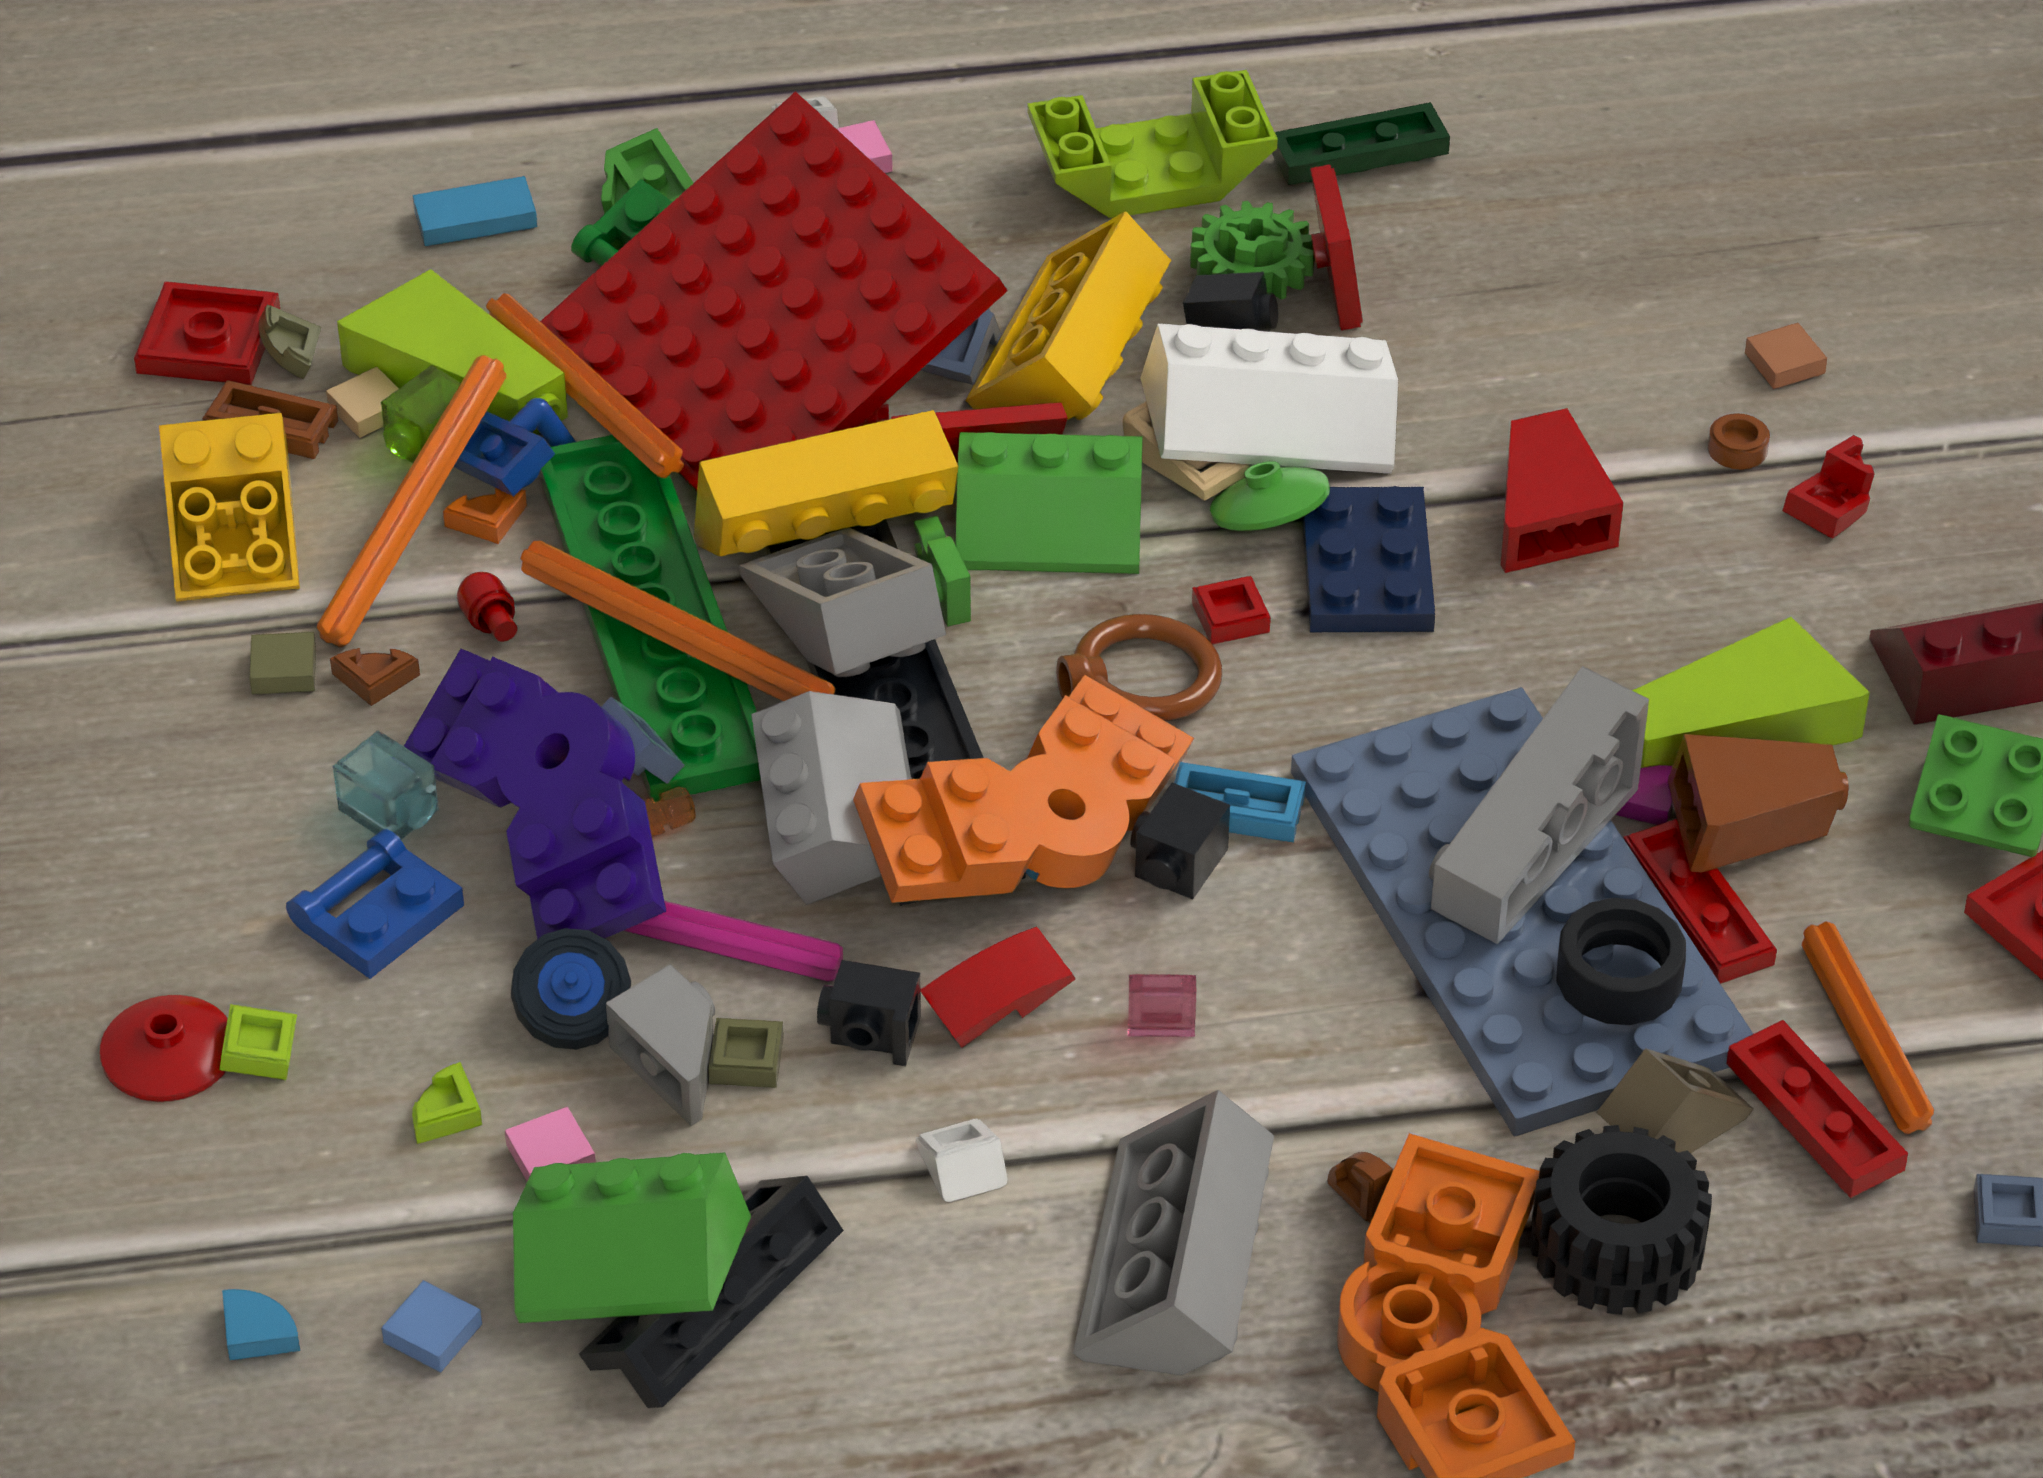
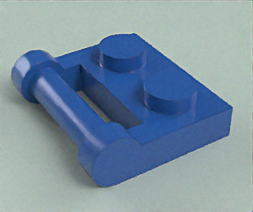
[286,829,464,979]

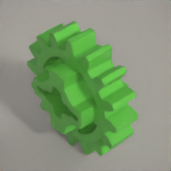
[1190,201,1315,300]

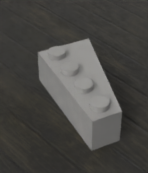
[1429,666,1649,944]

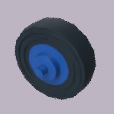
[511,928,631,1050]

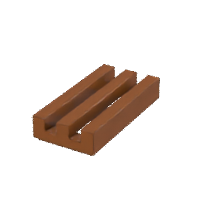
[202,380,339,459]

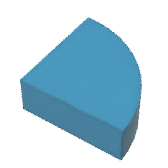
[222,1289,300,1360]

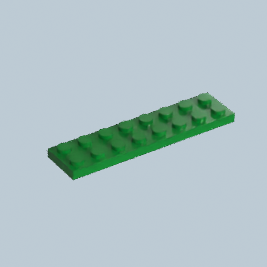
[539,435,761,803]

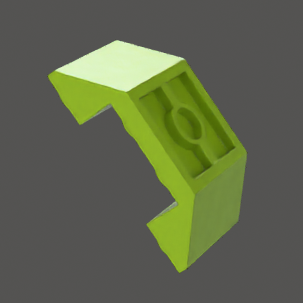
[1027,69,1278,219]

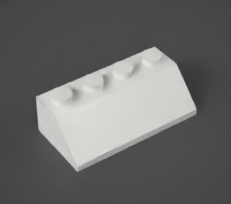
[1140,324,1398,474]

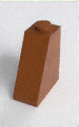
[1667,734,1849,872]

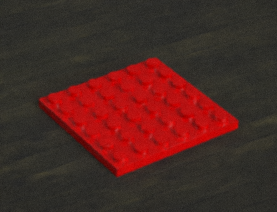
[540,91,1008,492]

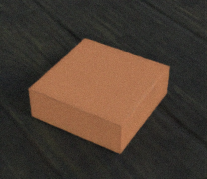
[1745,322,1827,389]

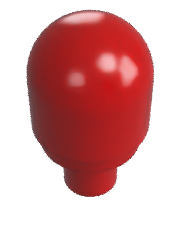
[457,572,518,642]

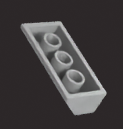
[1073,1090,1274,1376]

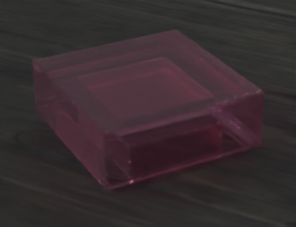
[1128,974,1197,1037]

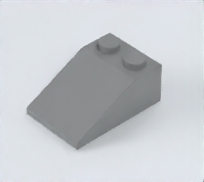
[739,527,946,677]

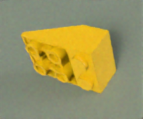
[159,413,300,601]

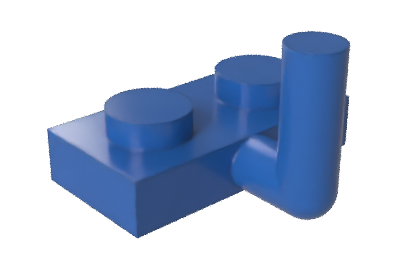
[454,398,577,496]

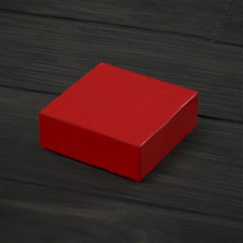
[1192,576,1271,645]

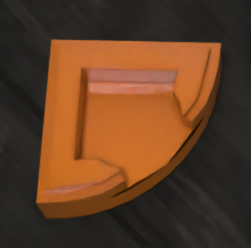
[443,488,527,544]

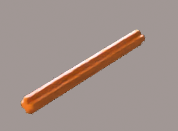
[486,293,684,478]
[317,355,506,647]
[520,540,835,701]

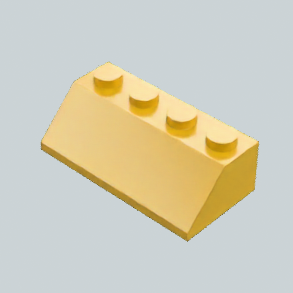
[965,211,1171,420]
[693,410,958,557]

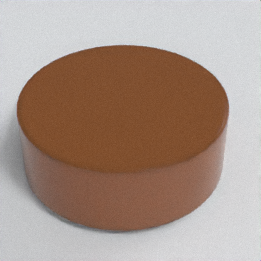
[1708,413,1770,470]

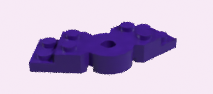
[397,648,666,939]

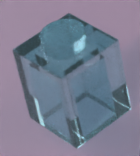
[333,730,439,840]

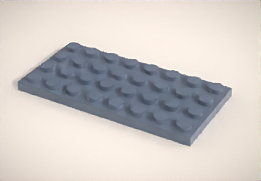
[1291,687,1753,1137]

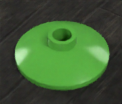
[1210,461,1330,531]

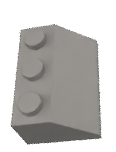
[752,691,911,905]

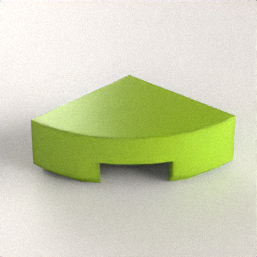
[412,1062,482,1144]

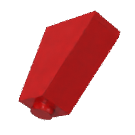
[1500,408,1624,573]

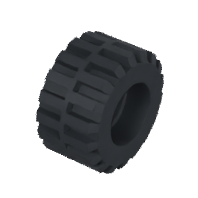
[1530,1125,1712,1315]

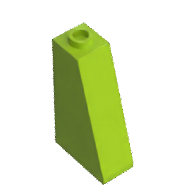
[337,269,568,435]
[1632,617,1870,768]

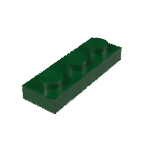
[1272,102,1450,185]

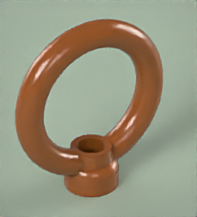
[1056,614,1223,721]

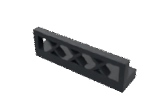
[579,1175,844,1408]

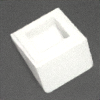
[916,1118,1008,1202]

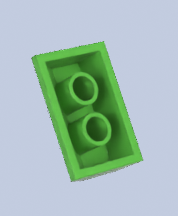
[956,432,1142,574]
[513,1152,751,1323]

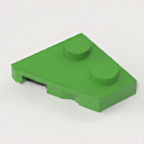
[601,128,694,250]

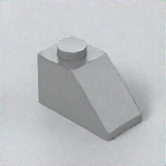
[606,964,715,1126]

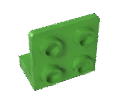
[1909,714,2043,857]

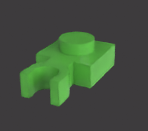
[914,516,971,627]

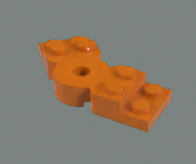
[853,675,1194,903]
[1337,1133,1576,1478]

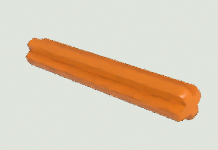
[1801,921,1934,1134]

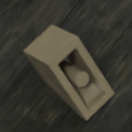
[1596,1048,1754,1153]

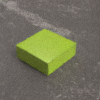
[219,1004,297,1080]

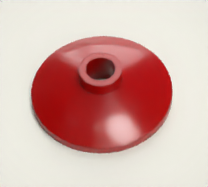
[100,995,228,1102]

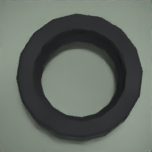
[1556,898,1686,1025]

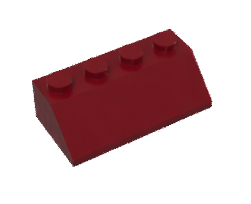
[1869,599,2043,725]

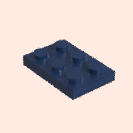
[1302,486,1435,633]

